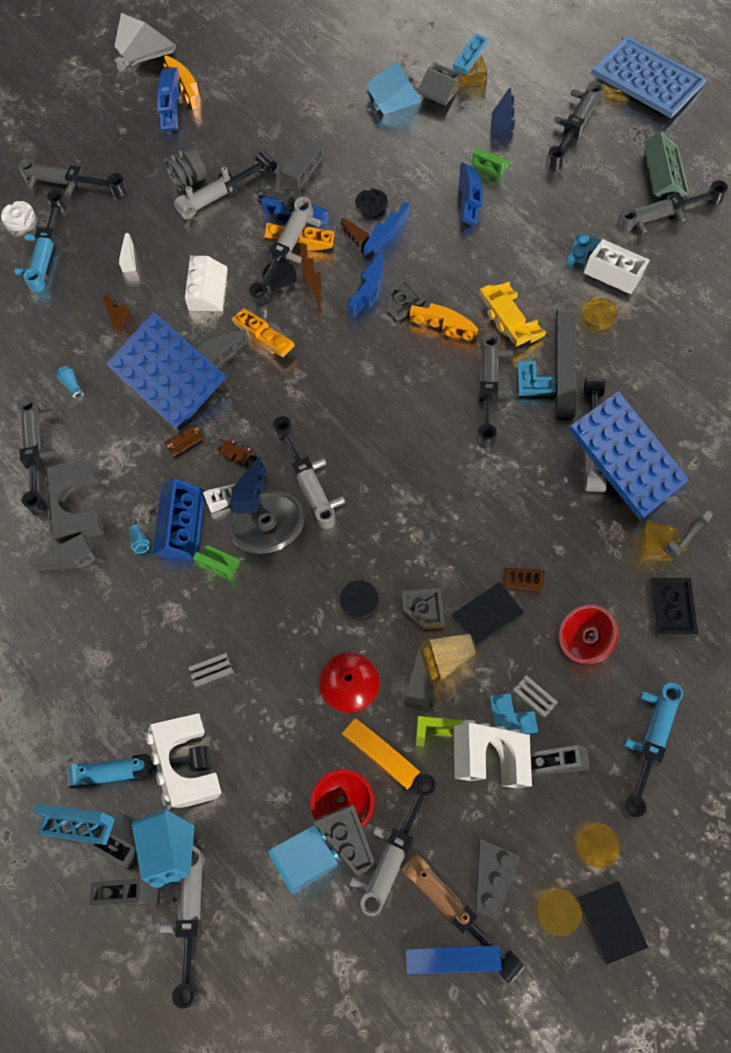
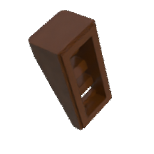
[341,217,369,252]
[502,568,545,593]

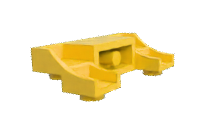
[479,281,546,347]

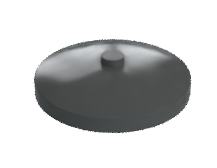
[228,490,305,554]

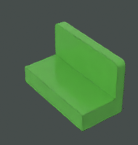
[472,148,509,177]
[193,545,240,580]

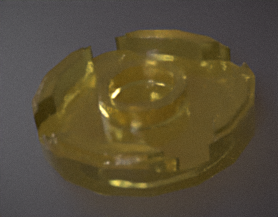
[602,81,632,103]
[582,297,618,330]
[576,823,620,868]
[536,889,582,936]

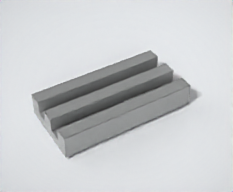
[188,653,234,687]
[513,675,558,718]

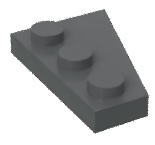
[312,804,377,875]

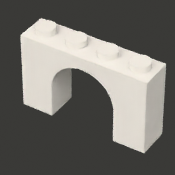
[146,713,222,811]
[454,720,532,789]

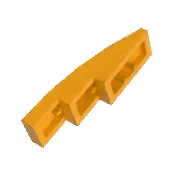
[342,718,421,790]

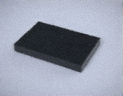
[650,578,698,637]
[452,582,524,647]
[578,881,648,965]

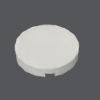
[1,201,35,231]

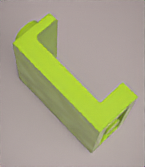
[416,716,464,746]

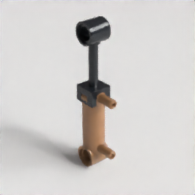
[400,853,526,985]

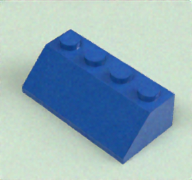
[152,478,205,560]

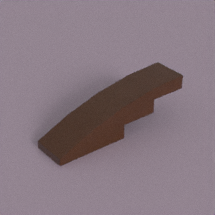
[300,244,321,311]

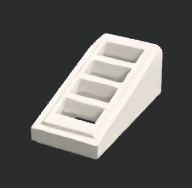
[119,233,136,272]
[203,483,236,513]

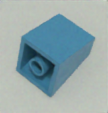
[366,61,421,115]
[132,809,195,888]
[267,825,339,894]

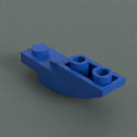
[157,67,179,132]
[458,162,483,226]
[261,197,329,226]
[347,253,383,317]

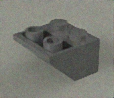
[417,62,462,106]
[88,810,137,870]

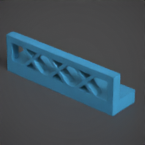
[34,804,115,845]

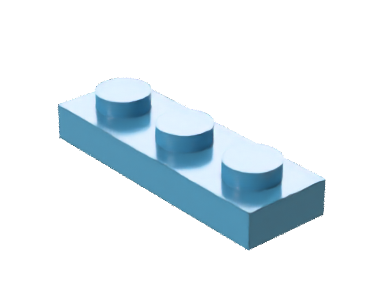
[453,33,489,75]

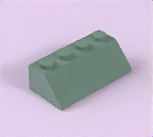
[644,131,690,200]

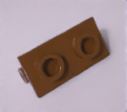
[164,424,204,457]
[217,438,258,466]

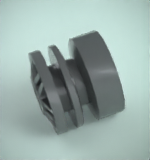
[164,146,207,191]

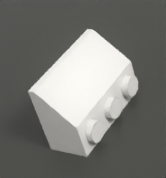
[584,239,650,294]
[185,255,228,311]

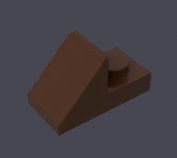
[103,294,131,333]

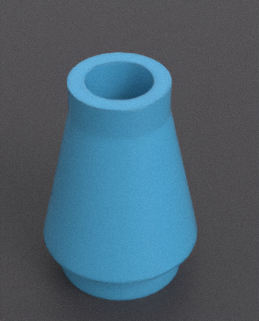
[56,366,80,394]
[129,525,150,554]

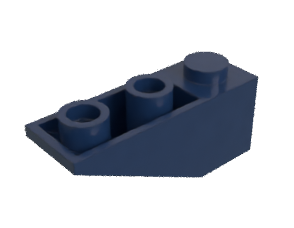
[491,88,515,137]
[230,458,266,514]

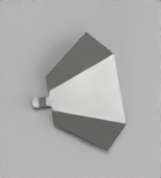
[115,13,176,71]

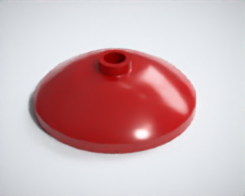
[559,605,619,664]
[319,652,379,713]
[310,769,374,827]

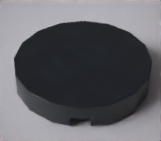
[355,188,388,218]
[262,262,297,292]
[340,580,379,619]

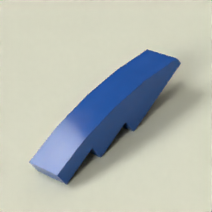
[364,201,410,259]
[406,946,502,975]

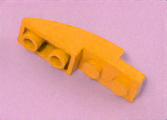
[163,55,199,109]
[264,223,334,251]
[410,303,478,341]
[231,308,295,357]

